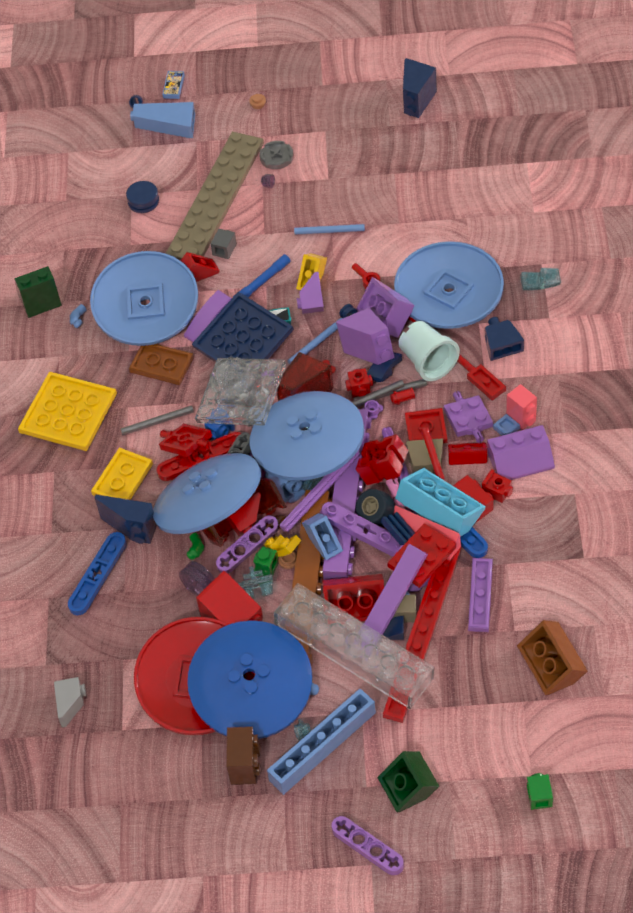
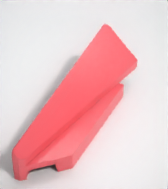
[385,505,461,560]

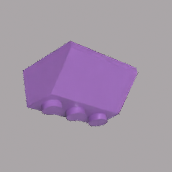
[487,425,555,480]

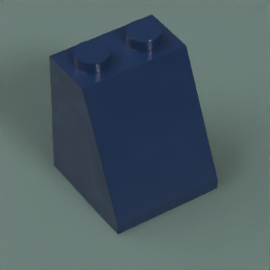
[403,58,437,118]

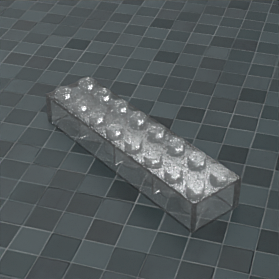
[274,583,435,709]

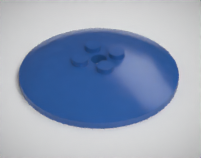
[187,621,312,739]

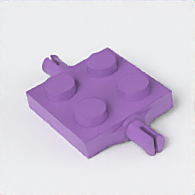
[444,391,493,443]

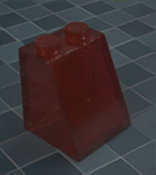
[275,352,334,401]

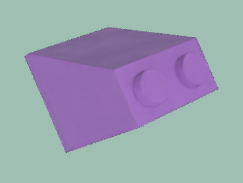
[336,308,394,365]

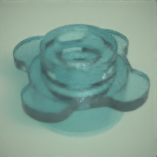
[294,719,311,741]

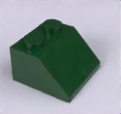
[377,751,440,813]

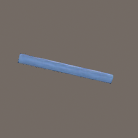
[294,224,365,235]
[287,318,343,366]

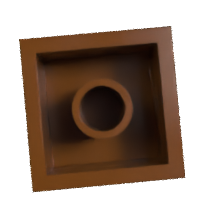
[226,726,261,785]

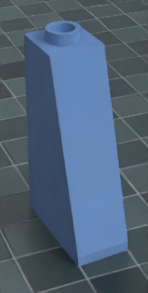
[130,102,195,138]

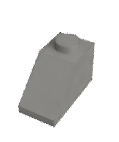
[54,677,87,727]

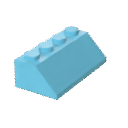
[395,468,486,536]

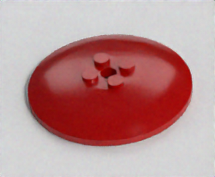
[134,617,255,735]

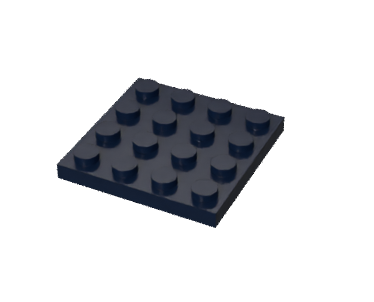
[192,292,294,383]

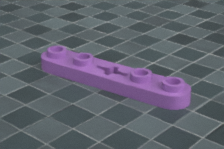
[320,502,401,557]

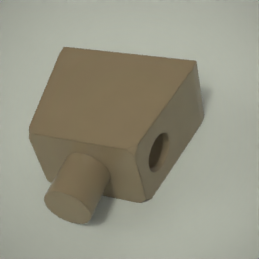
[406,438,443,474]

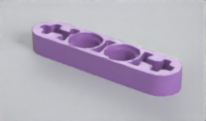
[216,515,279,573]
[332,816,404,875]

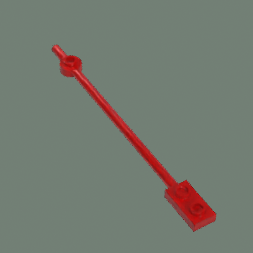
[352,263,506,401]

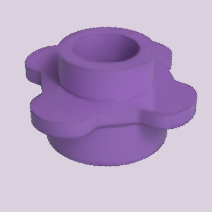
[362,400,383,419]

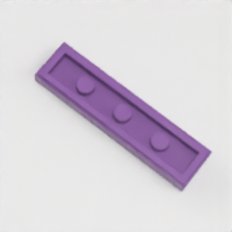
[468,558,493,632]

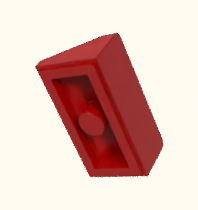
[448,442,487,465]

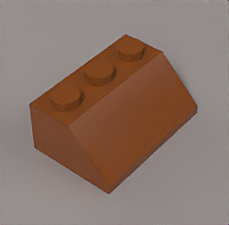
[517,620,588,695]

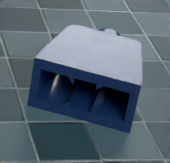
[485,317,524,361]

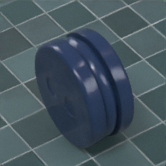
[126,181,159,213]

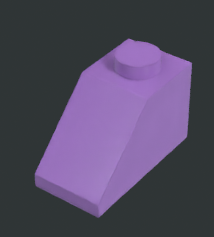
[296,272,324,314]

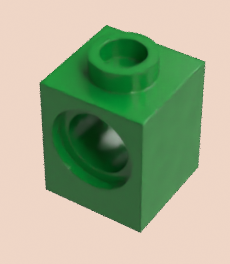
[527,773,553,810]

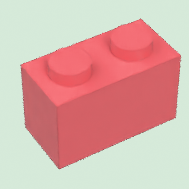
[506,384,537,430]

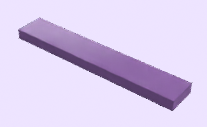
[349,544,428,662]

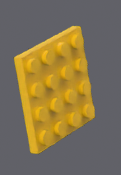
[18,372,117,451]

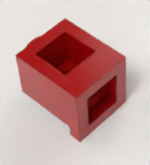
[482,469,513,503]

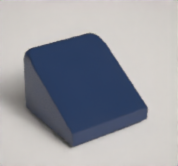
[383,616,404,640]

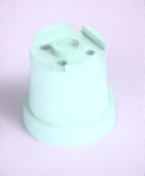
[399,321,460,381]

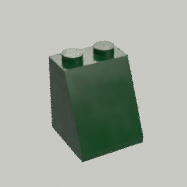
[14,266,62,318]

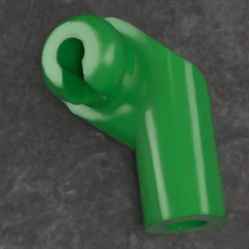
[186,533,204,560]

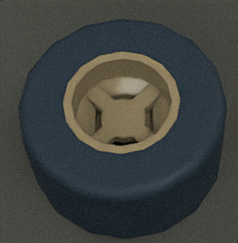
[356,489,395,526]

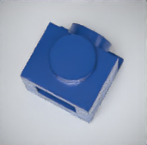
[204,410,235,441]

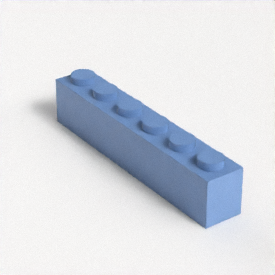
[267,689,376,795]

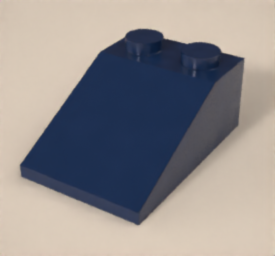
[94,494,157,544]

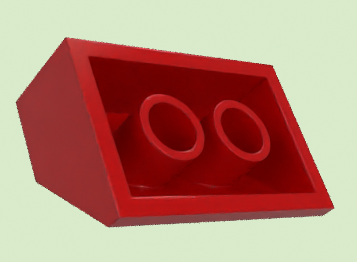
[322,574,384,625]

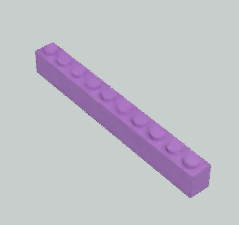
[323,409,372,580]

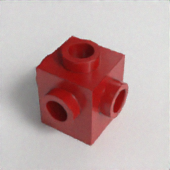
[345,368,373,399]

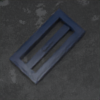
[380,512,415,545]

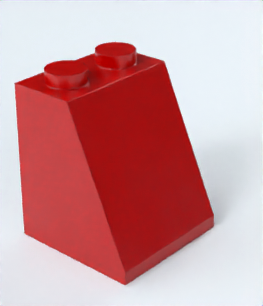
[196,571,263,624]

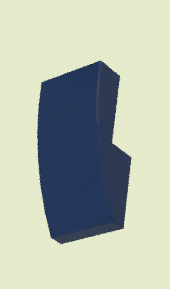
[367,352,402,382]

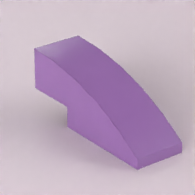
[184,290,232,342]

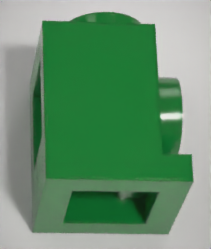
[253,546,279,579]

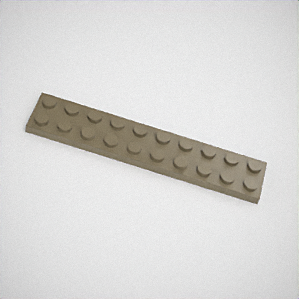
[166,131,264,260]

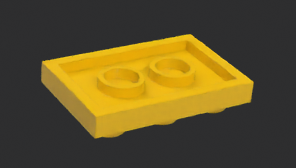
[91,447,153,500]

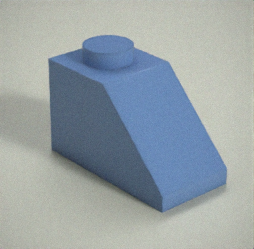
[302,513,343,560]

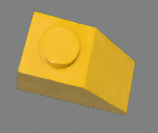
[296,253,327,290]

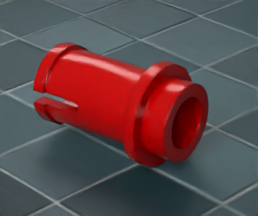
[390,387,415,406]

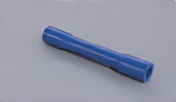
[233,254,291,298]

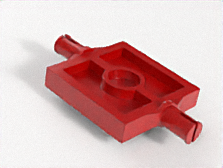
[159,423,212,457]

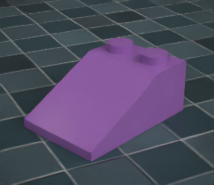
[356,277,415,338]

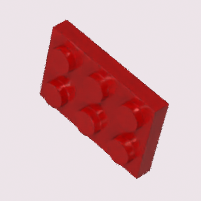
[387,523,457,588]

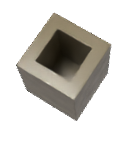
[392,595,416,623]

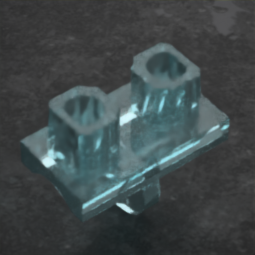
[238,566,273,599]

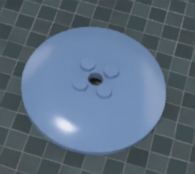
[394,242,504,329]
[90,251,198,346]
[250,391,364,481]
[153,453,261,534]

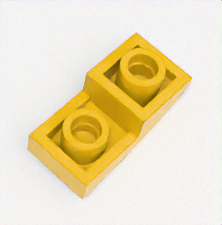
[263,534,301,557]

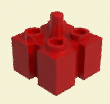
[355,434,408,485]

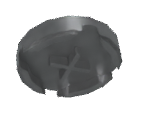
[259,141,293,169]

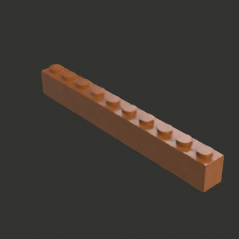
[286,490,332,666]

